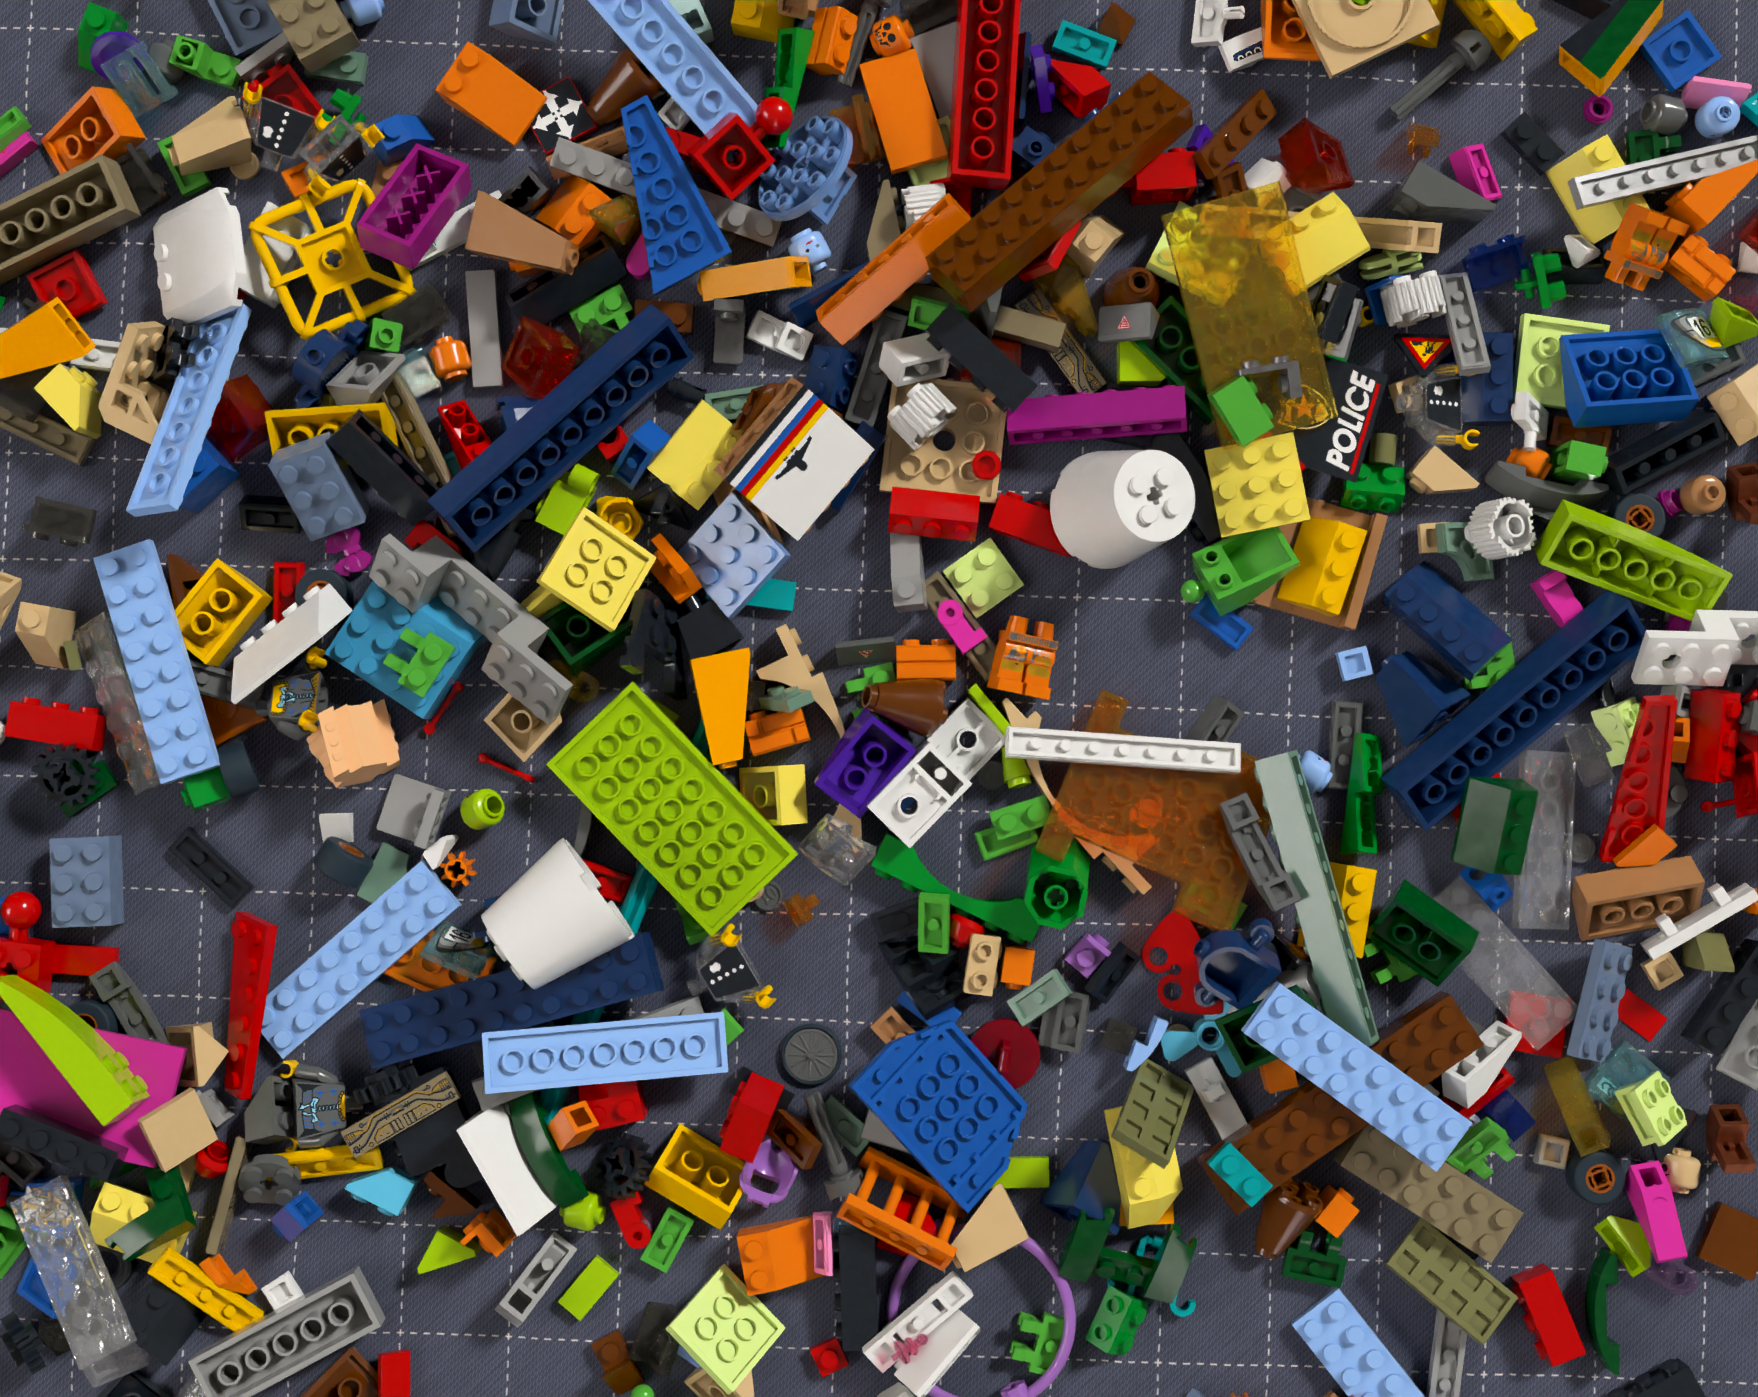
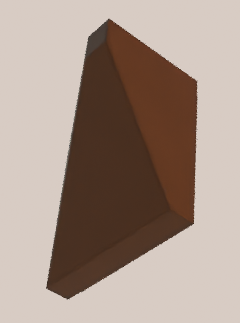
[1097,2,1136,47]

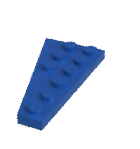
[621,95,733,296]

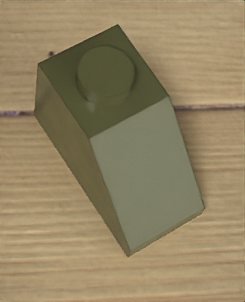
[1681,926,1735,972]

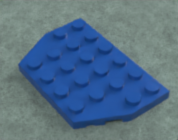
[847,1020,1028,1213]

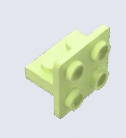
[1591,696,1641,767]
[1614,1071,1687,1146]

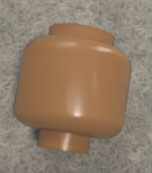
[1679,475,1726,515]

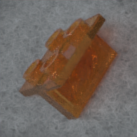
[830,94,887,167]

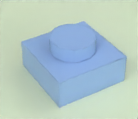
[1335,646,1373,682]

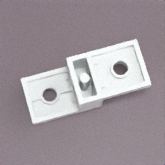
[1631,610,1758,686]
[866,697,1005,848]

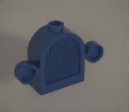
[292,319,370,409]
[1193,918,1282,1009]

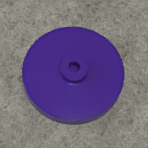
[90,31,146,83]

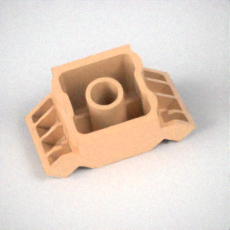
[306,699,400,788]

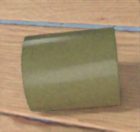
[1368,433,1398,466]

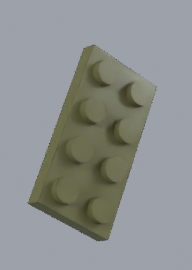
[1111,1058,1194,1169]
[1384,1218,1518,1345]

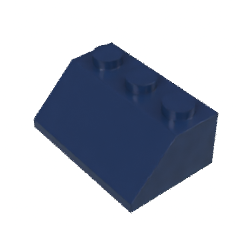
[1444,332,1513,426]

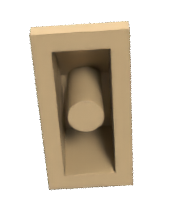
[1405,445,1480,495]

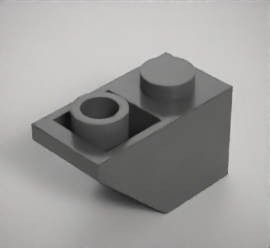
[244,1076,294,1145]

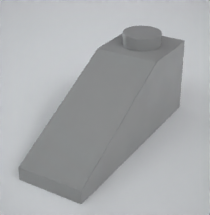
[890,533,928,613]
[494,1231,577,1328]

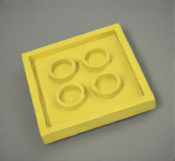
[1204,432,1311,538]
[537,507,657,632]

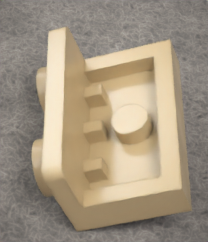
[963,933,1002,997]

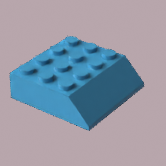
[324,581,485,719]

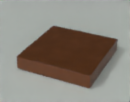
[1695,1201,1758,1281]

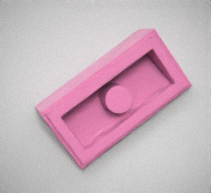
[1681,76,1752,109]
[813,1211,835,1276]

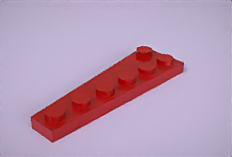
[1599,695,1678,863]
[224,911,278,1100]

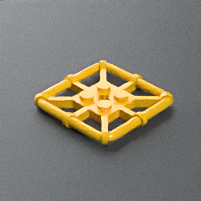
[248,178,415,340]

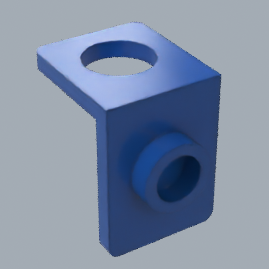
[1364,275,1406,326]
[1459,866,1513,913]

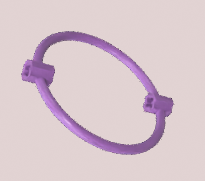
[886,1217,1076,1397]

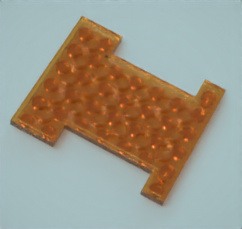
[1035,689,1271,931]

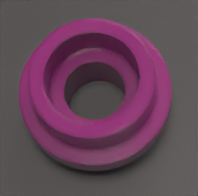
[1583,95,1613,125]
[1656,489,1683,518]

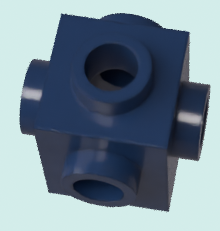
[1012,126,1055,175]

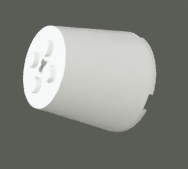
[1050,450,1195,569]
[481,838,635,990]

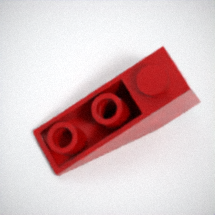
[437,400,492,470]

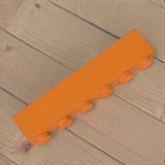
[815,193,971,346]

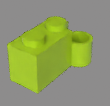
[535,463,599,536]

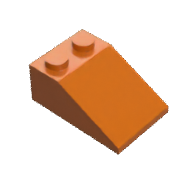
[1260,0,1321,62]
[435,41,548,147]
[41,86,146,174]
[1663,159,1758,237]
[737,1215,825,1296]

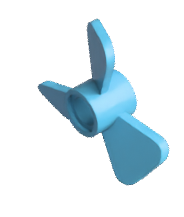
[1160,1000,1242,1077]

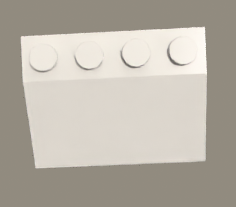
[231,583,353,704]
[456,1101,558,1237]

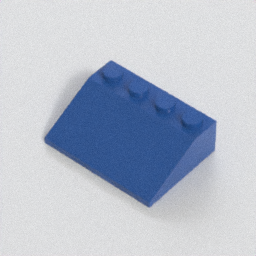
[1559,328,1699,428]

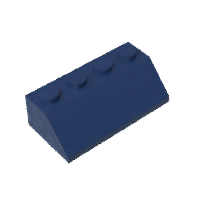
[1382,561,1513,682]

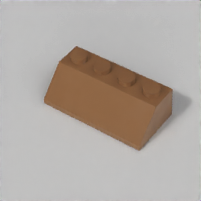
[1572,856,1705,941]

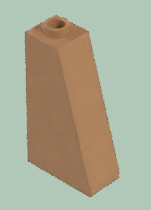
[465,190,579,275]

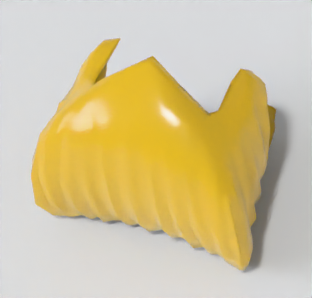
[596,496,644,540]

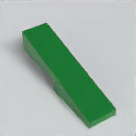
[762,27,815,148]
[1340,733,1383,856]

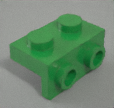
[1340,463,1405,513]
[1086,1286,1149,1356]

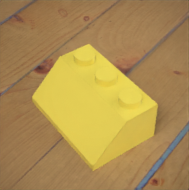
[1545,134,1650,245]
[1257,191,1371,297]
[647,399,737,510]
[88,1182,197,1263]

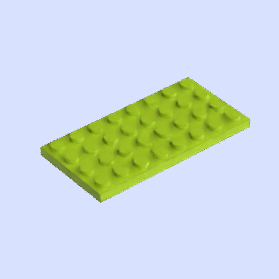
[546,682,798,937]

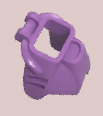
[739,1139,799,1208]

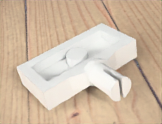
[1191,0,1245,47]
[1511,391,1549,452]

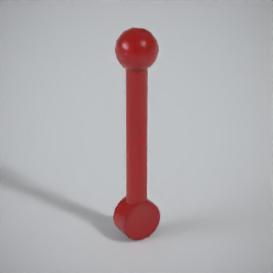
[424,682,463,735]
[478,752,535,783]
[1700,799,1735,812]

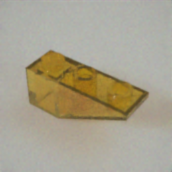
[589,194,641,245]
[1032,253,1099,338]
[1543,1056,1611,1157]

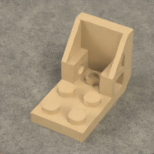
[98,321,170,444]

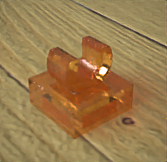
[1406,122,1441,158]
[782,893,820,927]

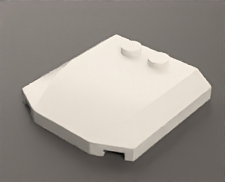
[153,187,247,327]

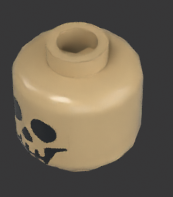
[1660,1147,1701,1194]

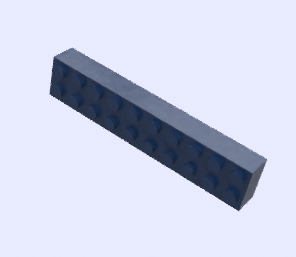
[427,304,694,553]
[1381,590,1646,831]
[359,932,664,1069]

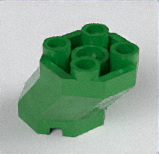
[1023,834,1090,930]

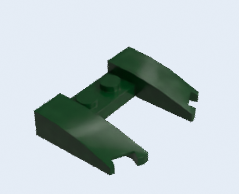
[90,1162,197,1262]
[1058,1208,1197,1304]

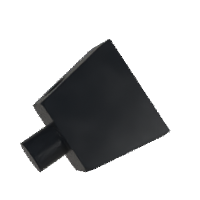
[677,593,744,659]

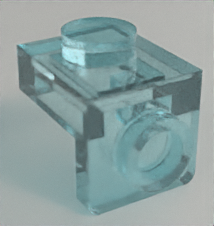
[399,348,442,398]

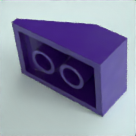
[814,708,917,819]

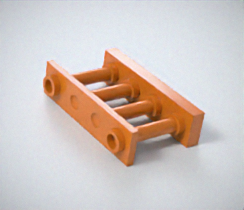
[836,1146,967,1272]

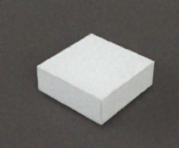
[261,1270,304,1310]

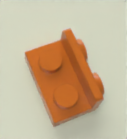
[650,533,702,604]
[460,1208,517,1257]

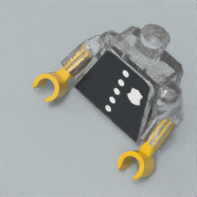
[243,82,336,172]
[299,114,385,199]
[1396,362,1480,450]
[686,923,777,1008]

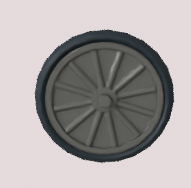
[780,1023,842,1086]

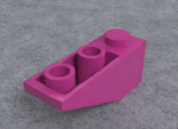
[1625,1160,1688,1264]

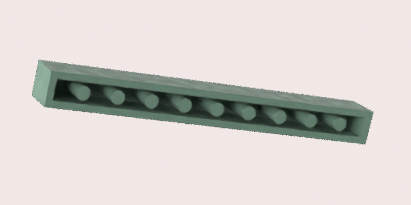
[1254,750,1380,1046]

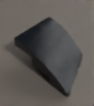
[878,936,973,1020]

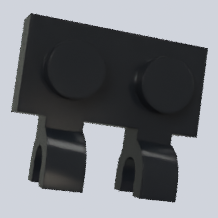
[153,317,199,383]

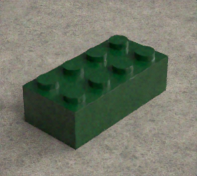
[1130,296,1255,426]

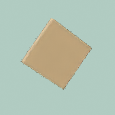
[137,1087,218,1173]

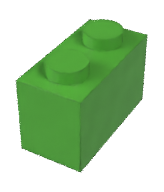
[1207,375,1274,447]
[1547,440,1608,483]

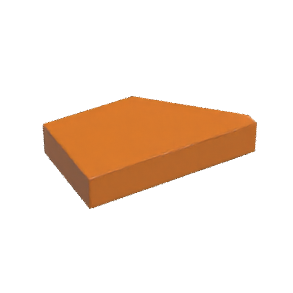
[1612,823,1678,867]

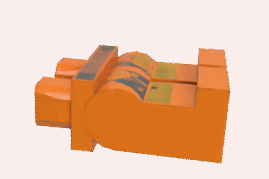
[1603,202,1690,291]
[987,615,1059,700]

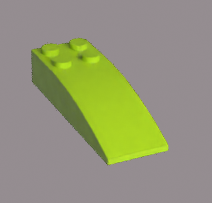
[1534,499,1733,621]
[0,974,151,1127]

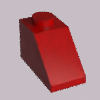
[1047,60,1111,119]

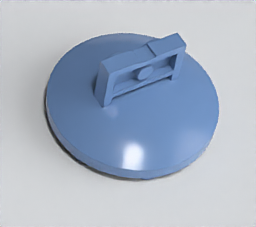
[758,116,857,225]

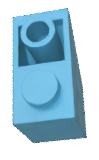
[345,1165,420,1216]

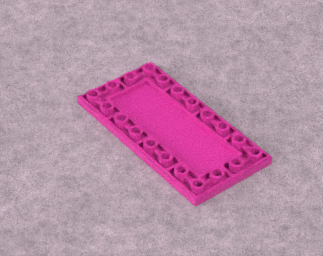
[0,1008,187,1168]

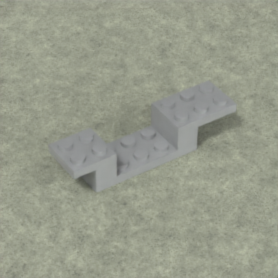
[369,534,573,725]

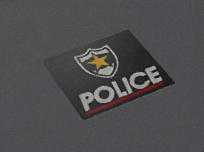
[1269,345,1389,483]

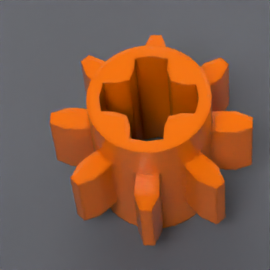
[440,851,478,888]

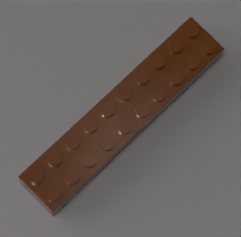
[925,71,1193,313]
[1196,991,1485,1216]

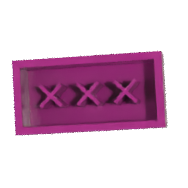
[356,143,472,270]

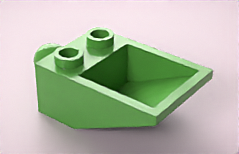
[1181,527,1300,616]

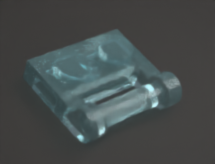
[100,40,179,118]

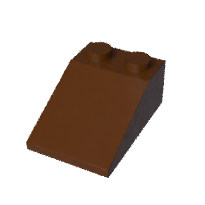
[298,1346,378,1397]

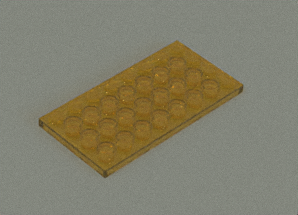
[1161,181,1338,450]

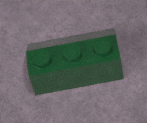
[537,600,633,676]
[1450,776,1539,875]
[1366,879,1480,987]
[1215,984,1317,1073]

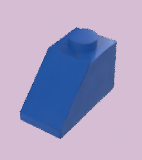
[372,114,435,167]
[610,420,671,491]
[270,1190,324,1242]

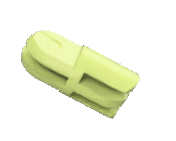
[1359,249,1423,280]

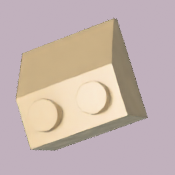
[1707,364,1758,446]

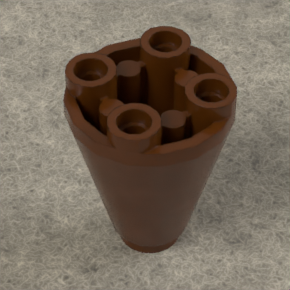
[586,47,665,126]
[1103,266,1161,310]
[861,678,948,737]
[1254,1178,1324,1259]

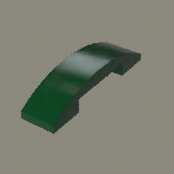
[508,1091,589,1209]
[1585,1247,1619,1375]

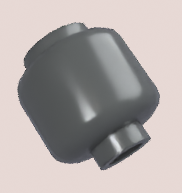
[144,39,185,86]
[1639,94,1688,136]

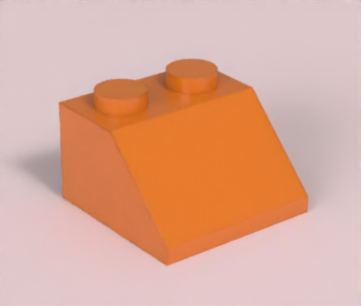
[535,175,618,249]

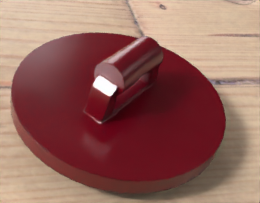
[970,1018,1040,1089]

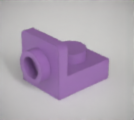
[1064,932,1111,979]

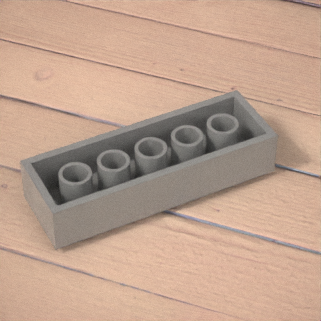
[188,1266,386,1397]

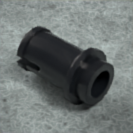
[668,377,707,405]
[1595,679,1619,708]

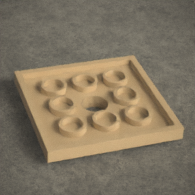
[1291,0,1440,79]
[879,379,1007,505]

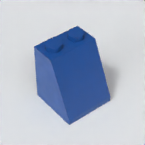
[179,436,241,514]

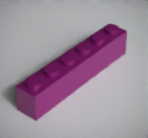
[1007,385,1187,445]

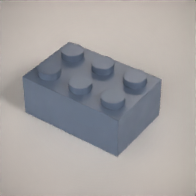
[268,431,370,542]
[49,835,124,928]

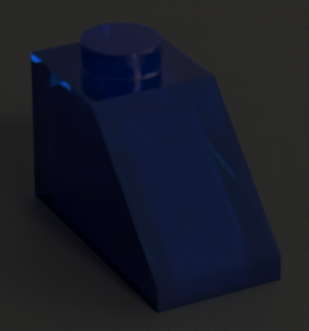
[1481,1089,1536,1142]

